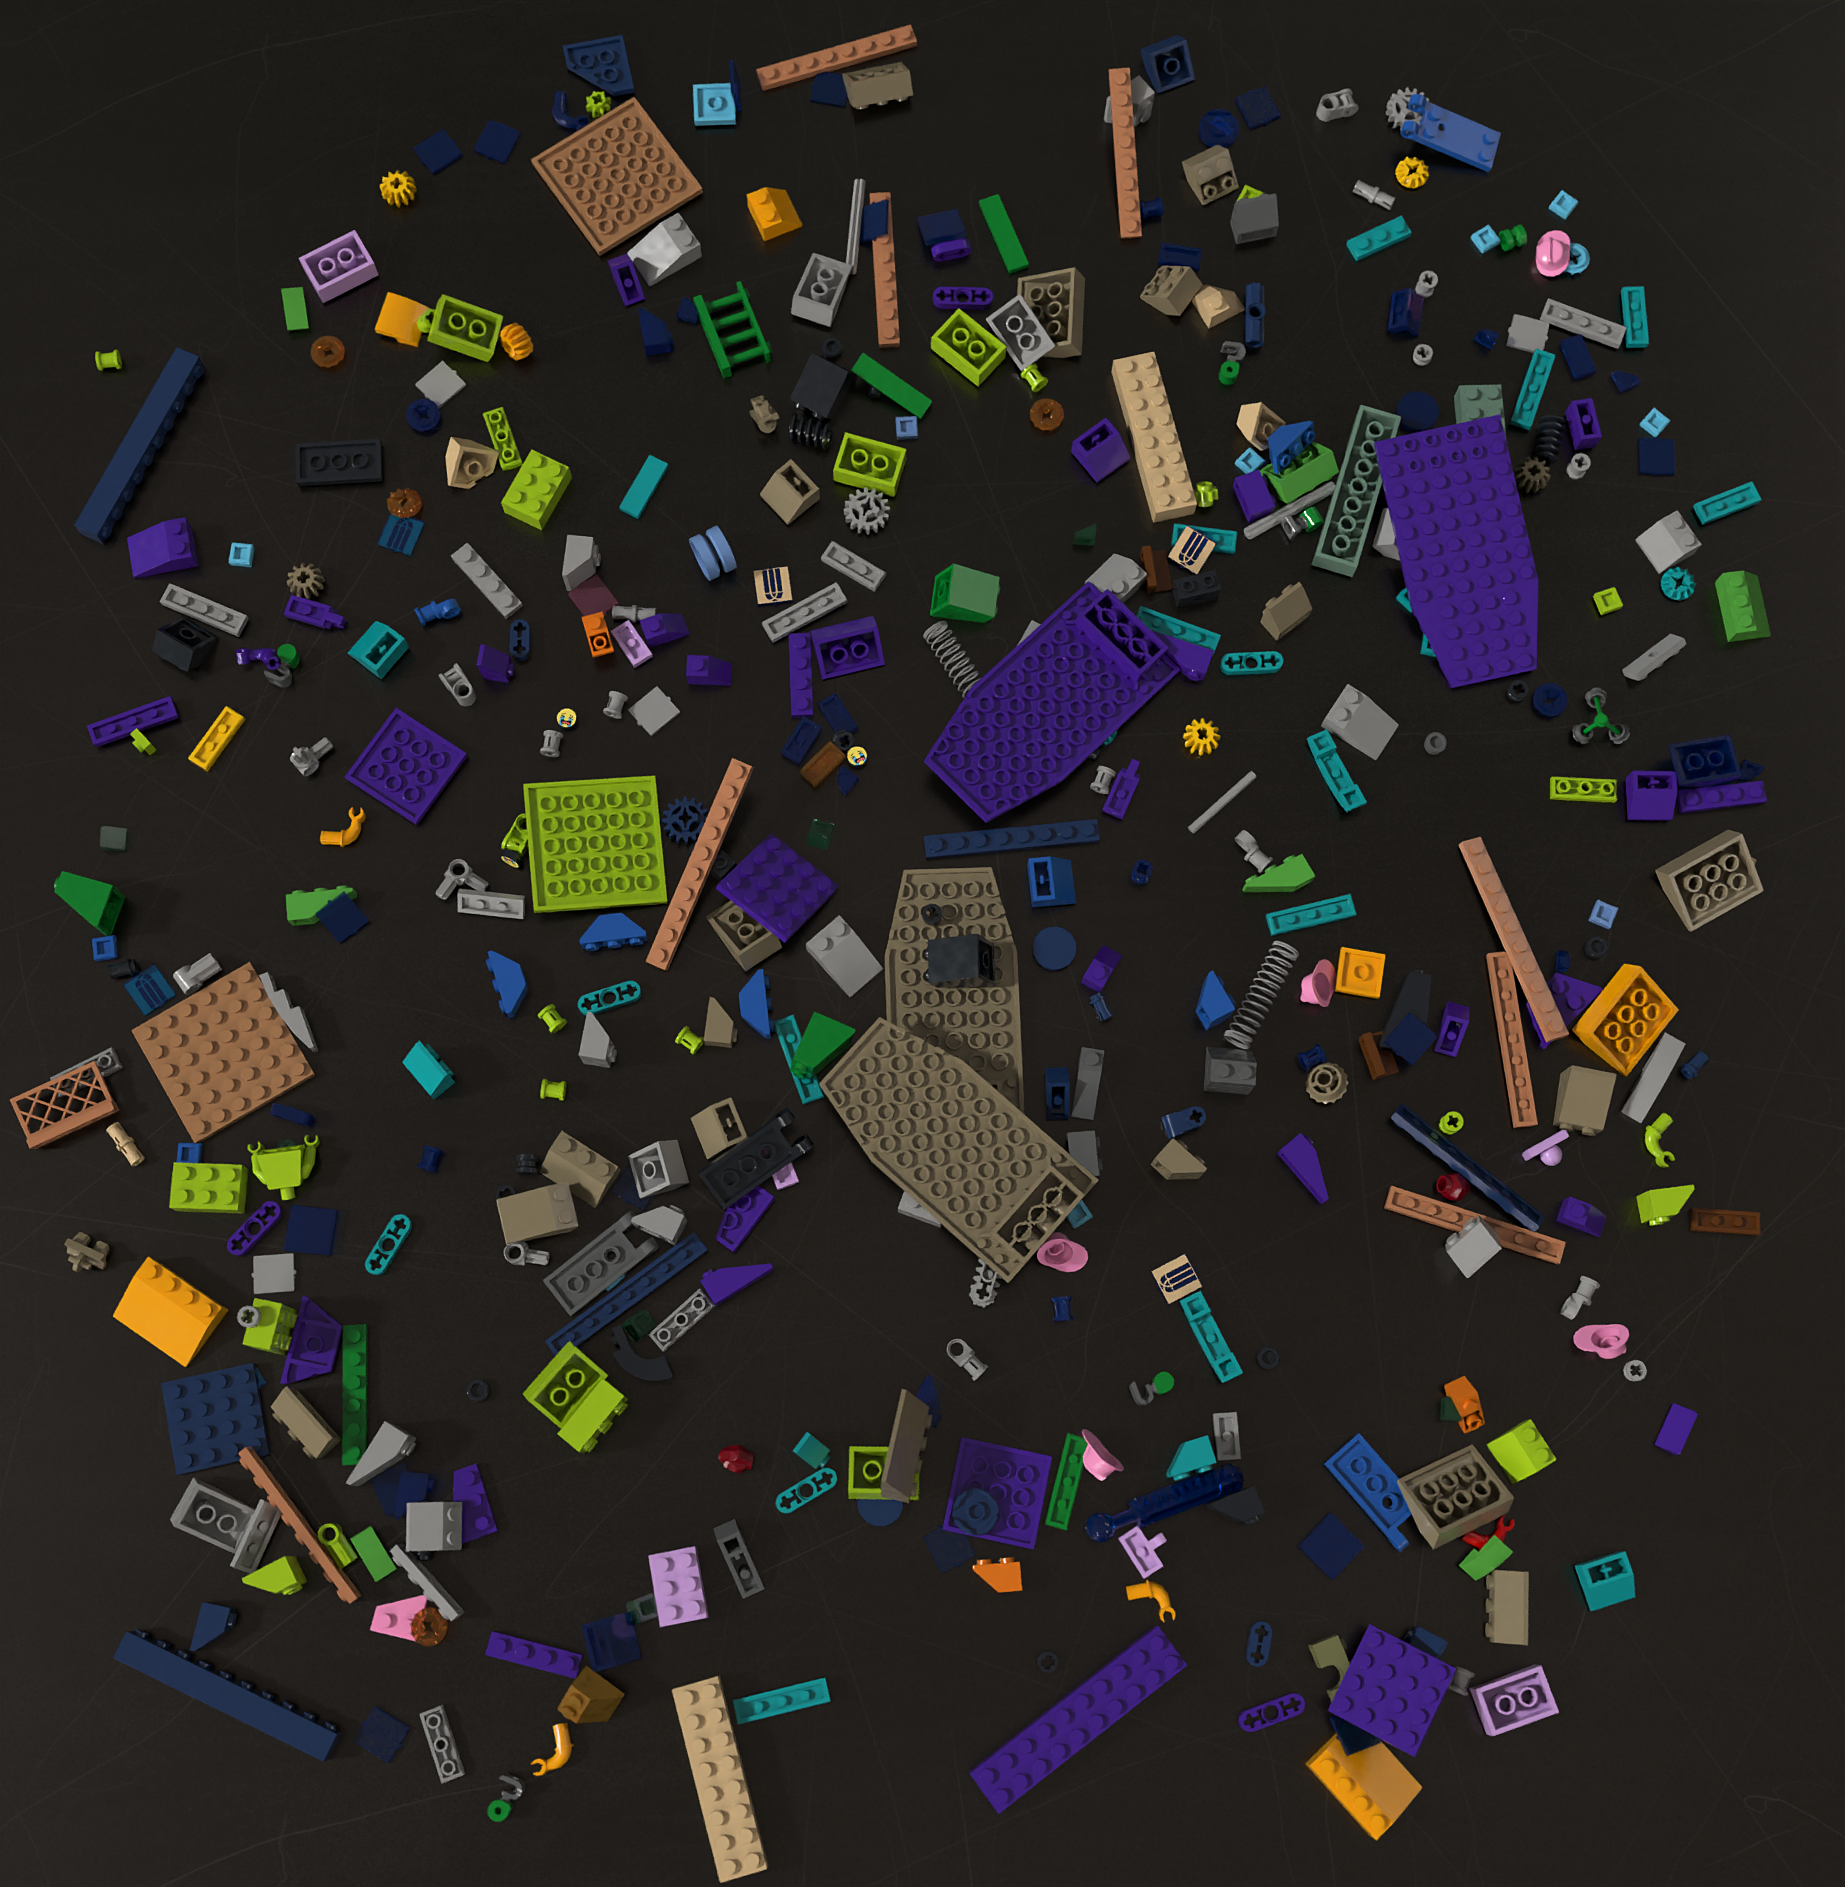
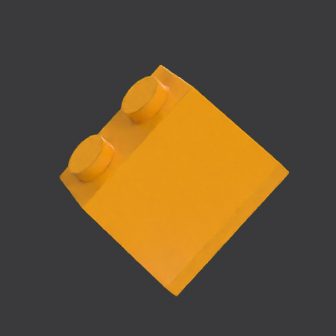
[747,187,802,241]

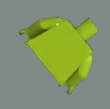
[248,1135,320,1200]

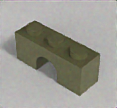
[1308,1635,1352,1702]

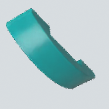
[1307,729,1367,812]
[1180,1291,1243,1384]

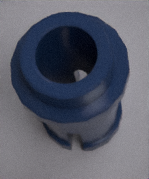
[1090,992,1114,1022]
[1681,1051,1709,1079]

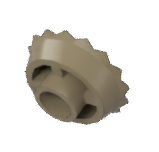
[1305,1062,1349,1104]

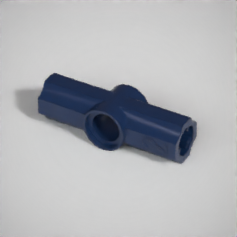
[1244,283,1266,348]

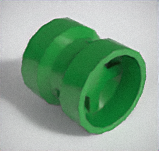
[1499,225,1527,251]

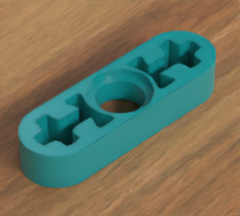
[1220,651,1283,675]
[578,981,641,1015]
[365,1214,412,1275]
[776,1468,837,1513]

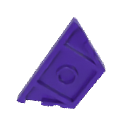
[1525,973,1603,1049]
[280,1296,343,1384]

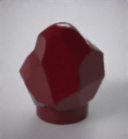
[1436,1173,1470,1201]
[718,1445,753,1474]

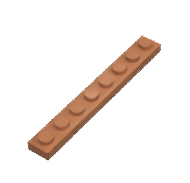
[757,25,917,91]
[1109,68,1142,239]
[870,192,900,348]
[1486,952,1538,1128]
[1384,1186,1566,1265]
[238,1446,362,1604]

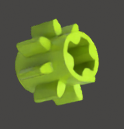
[586,91,611,118]
[1193,482,1218,507]

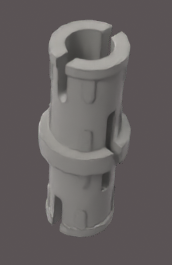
[1353,180,1395,210]
[612,605,657,622]

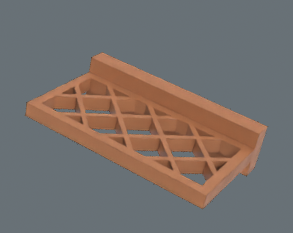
[10,1061,119,1149]

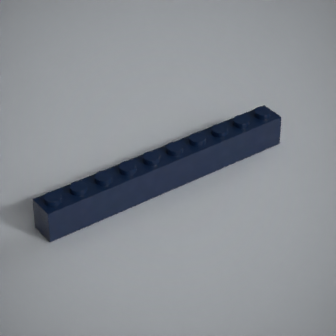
[74,347,204,544]
[113,1629,341,1762]

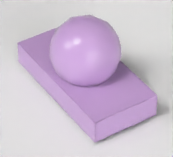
[1522,1130,1569,1166]

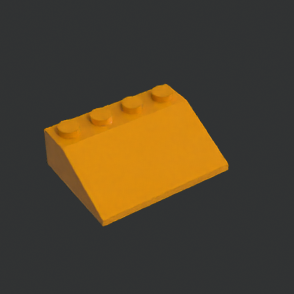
[1572,964,1679,1076]
[113,1257,228,1367]
[1305,1722,1423,1840]

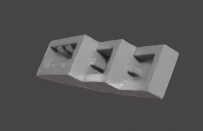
[259,972,318,1053]
[1620,1032,1685,1123]

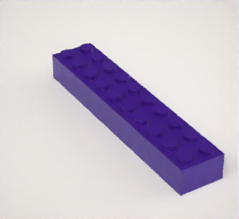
[969,1626,1187,1814]

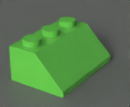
[1260,441,1339,503]
[1715,570,1771,642]

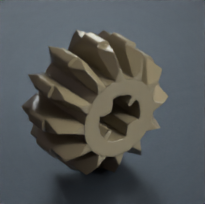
[1513,456,1550,493]
[287,563,325,600]

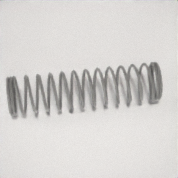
[923,621,981,698]
[1224,941,1299,1049]

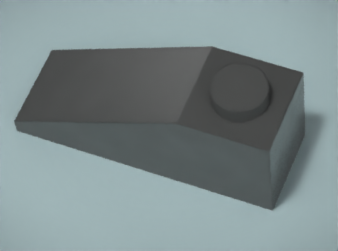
[1071,1047,1104,1121]
[713,1519,764,1599]

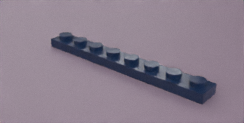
[924,819,1100,859]
[1391,1103,1545,1232]
[545,1232,708,1356]

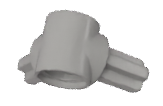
[290,738,333,776]
[436,859,488,900]
[504,1241,549,1266]

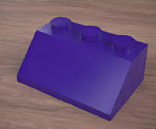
[811,616,885,679]

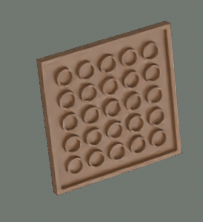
[531,97,703,256]
[131,962,315,1143]

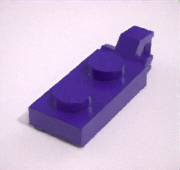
[284,595,346,629]
[1102,759,1140,819]

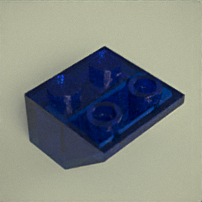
[581,1612,641,1672]

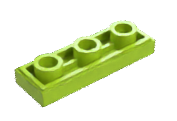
[483,407,523,471]
[1550,777,1617,803]

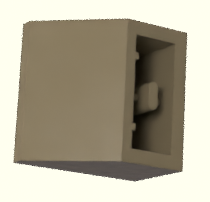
[1182,145,1239,205]
[1140,266,1203,316]
[760,459,820,525]
[1260,582,1313,641]
[691,1097,747,1160]
[1151,1138,1207,1180]

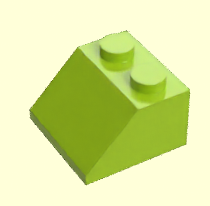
[1636,1185,1695,1226]
[1486,1419,1557,1485]
[242,1556,307,1595]

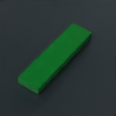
[979,194,1029,274]
[851,353,932,419]
[1044,1433,1088,1530]

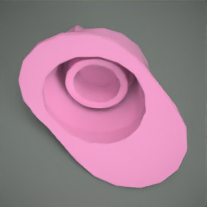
[1536,230,1570,277]
[1300,959,1336,1007]
[1037,1232,1088,1272]
[1573,1324,1629,1359]
[1082,1429,1124,1481]

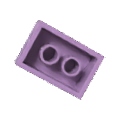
[299,230,379,303]
[648,1546,709,1627]
[1469,1665,1559,1736]

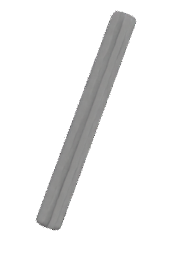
[846,179,865,275]
[1244,481,1336,539]

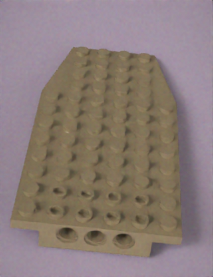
[885,867,1024,1114]
[819,1017,1098,1283]

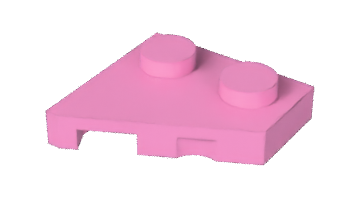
[370,1595,428,1641]

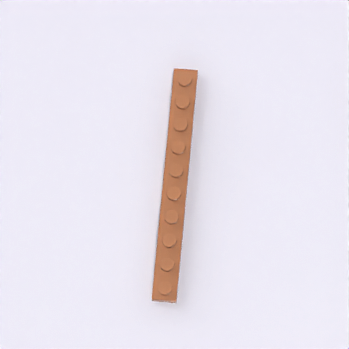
[646,758,754,971]
[1459,837,1569,1043]

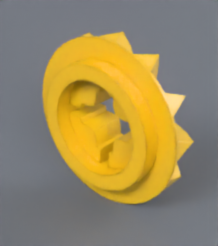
[1396,156,1429,188]

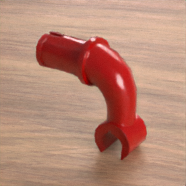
[1460,1515,1514,1551]

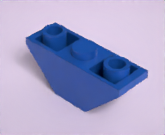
[1268,421,1315,474]
[579,913,648,951]
[486,950,529,1018]
[739,969,775,1039]

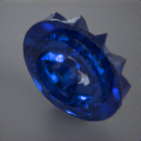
[406,399,441,432]
[1533,683,1568,717]

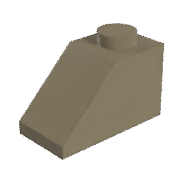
[704,997,738,1048]

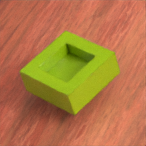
[1593,587,1623,615]
[130,728,156,755]

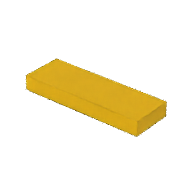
[188,706,245,772]

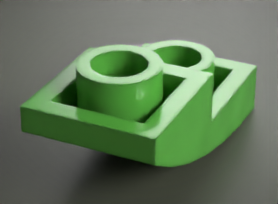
[281,287,309,331]
[350,1526,396,1582]
[1459,1535,1513,1581]

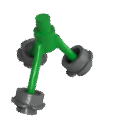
[1573,687,1630,744]

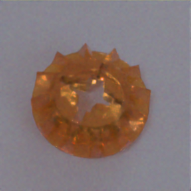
[311,336,345,369]
[1030,399,1064,431]
[387,487,422,518]
[410,1607,447,1646]

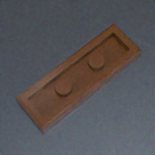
[1691,1208,1761,1236]

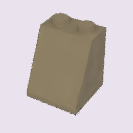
[1553,1065,1616,1136]

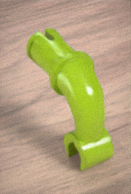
[1645,1113,1675,1168]

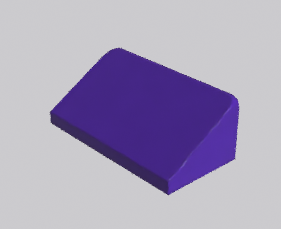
[1654,1403,1698,1455]

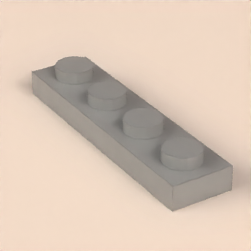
[1540,298,1627,349]
[451,543,523,619]
[762,582,847,643]
[160,583,249,637]
[390,1542,464,1621]

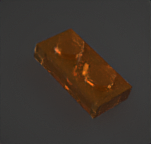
[800,741,846,788]

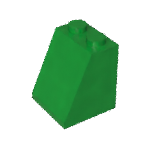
[930,564,1000,623]
[54,871,125,936]
[790,1011,856,1079]

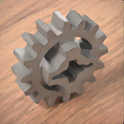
[1386,88,1429,130]
[844,488,890,534]

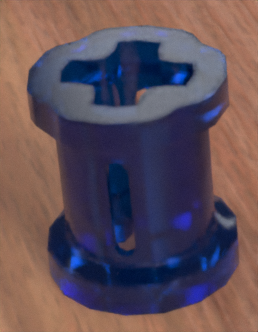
[1139,197,1164,220]
[1131,859,1153,884]
[1298,1044,1327,1071]
[417,1145,443,1173]
[1052,1296,1074,1322]

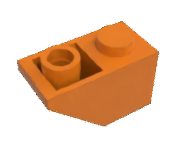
[582,612,614,658]
[1444,1376,1485,1434]
[972,1557,1022,1592]

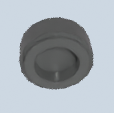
[1424,732,1447,755]

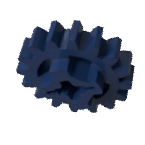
[662,796,708,845]

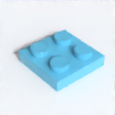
[693,83,736,126]

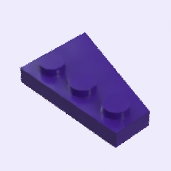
[715,1186,775,1253]
[453,1464,498,1544]

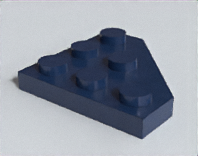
[563,35,635,96]

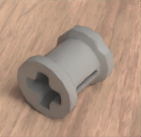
[1415,271,1438,298]
[1566,453,1591,479]
[603,691,628,719]
[540,730,563,757]
[1090,766,1116,794]
[1448,1666,1475,1696]

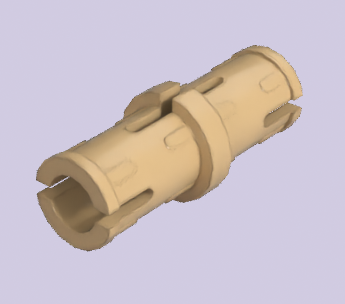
[106,1122,145,1166]

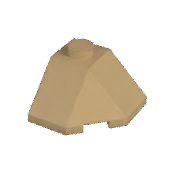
[1191,285,1245,328]
[1237,402,1286,451]
[446,437,499,489]

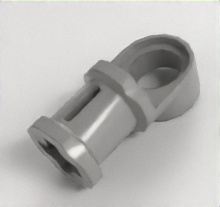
[1235,830,1273,874]
[1561,1276,1600,1320]
[946,1339,989,1381]

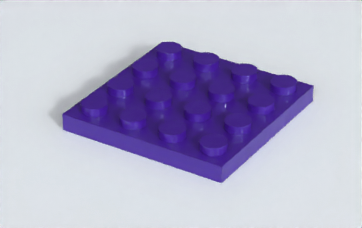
[345,708,468,825]
[716,833,839,943]
[942,1437,1052,1549]
[1328,1624,1457,1758]

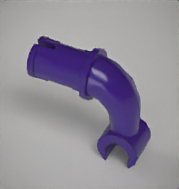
[236,648,279,670]

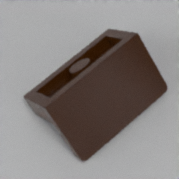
[1140,545,1172,594]
[1358,1031,1399,1080]

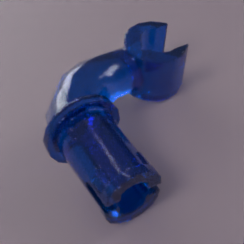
[551,91,588,131]

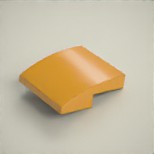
[375,292,430,347]

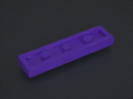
[789,633,813,718]
[87,696,179,747]
[1676,781,1767,814]
[485,1631,583,1679]

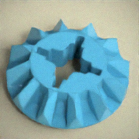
[1563,243,1590,275]

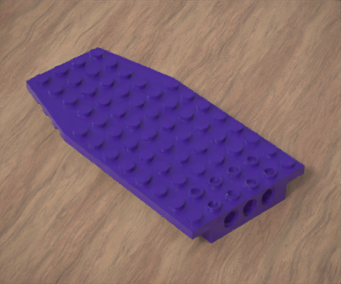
[1374,414,1538,689]
[924,581,1180,823]

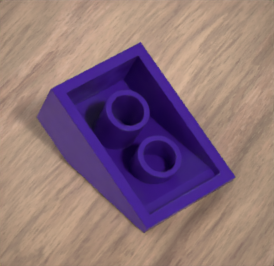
[127,517,198,579]

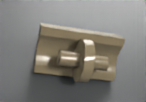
[750,395,779,433]
[64,1232,110,1272]

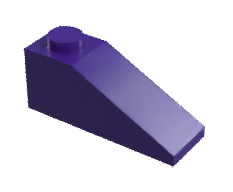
[1152,630,1213,681]
[1277,1133,1329,1205]
[700,1263,774,1306]

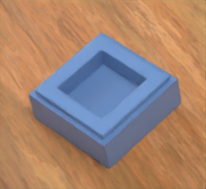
[896,416,918,440]
[1588,900,1618,929]

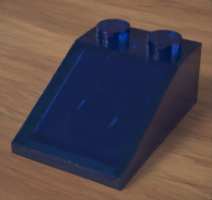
[1668,735,1742,787]

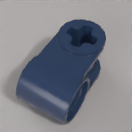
[1161,1106,1206,1139]

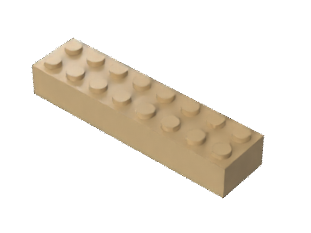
[1111,352,1197,523]
[672,1675,768,1883]

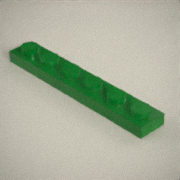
[342,1324,368,1466]

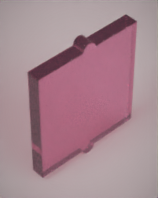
[568,574,618,616]

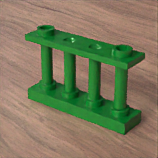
[693,281,773,378]

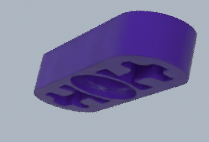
[933,287,993,310]
[227,1201,283,1256]
[1238,1693,1305,1732]

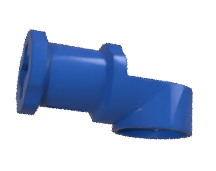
[414,599,461,626]

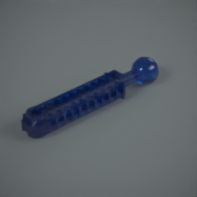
[1086,1463,1244,1542]

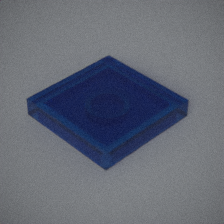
[917,209,966,246]
[284,1205,338,1256]
[1298,1513,1365,1580]

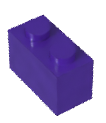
[1565,398,1602,450]
[1233,470,1276,523]

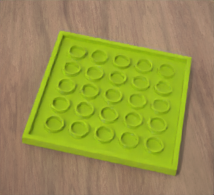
[523,776,667,913]

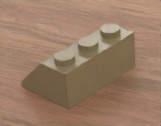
[842,62,913,109]
[539,1131,621,1208]
[271,1386,342,1459]
[1485,1570,1529,1645]

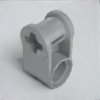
[1316,89,1358,122]
[438,663,476,706]

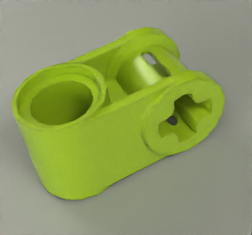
[501,813,528,857]

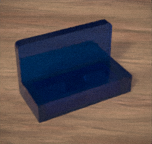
[1388,288,1423,336]

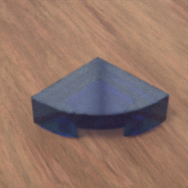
[676,297,698,324]
[1474,329,1499,349]
[1611,371,1641,393]
[1735,759,1765,781]
[837,765,859,796]
[1556,950,1570,973]

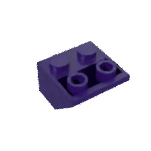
[1071,418,1130,483]
[1625,771,1677,821]

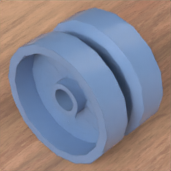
[689,526,737,581]

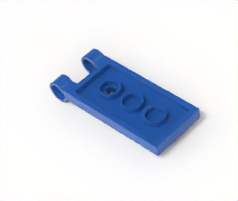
[1401,94,1501,172]
[1324,1433,1412,1552]

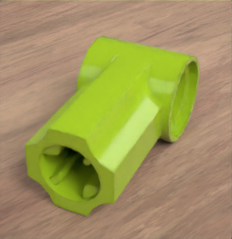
[318,1523,358,1569]

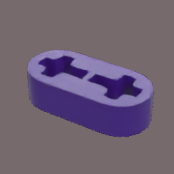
[931,238,972,262]

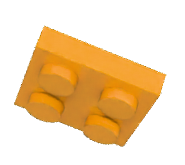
[1335,947,1385,999]

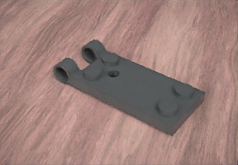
[543,1211,660,1317]

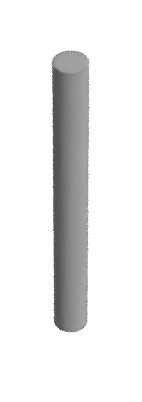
[1188,771,1257,834]

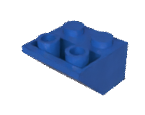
[1027,856,1076,908]
[1196,971,1236,1030]

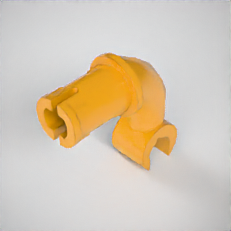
[320,807,366,847]
[1126,1580,1175,1622]
[531,1723,574,1776]

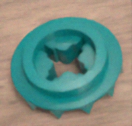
[1661,567,1696,600]

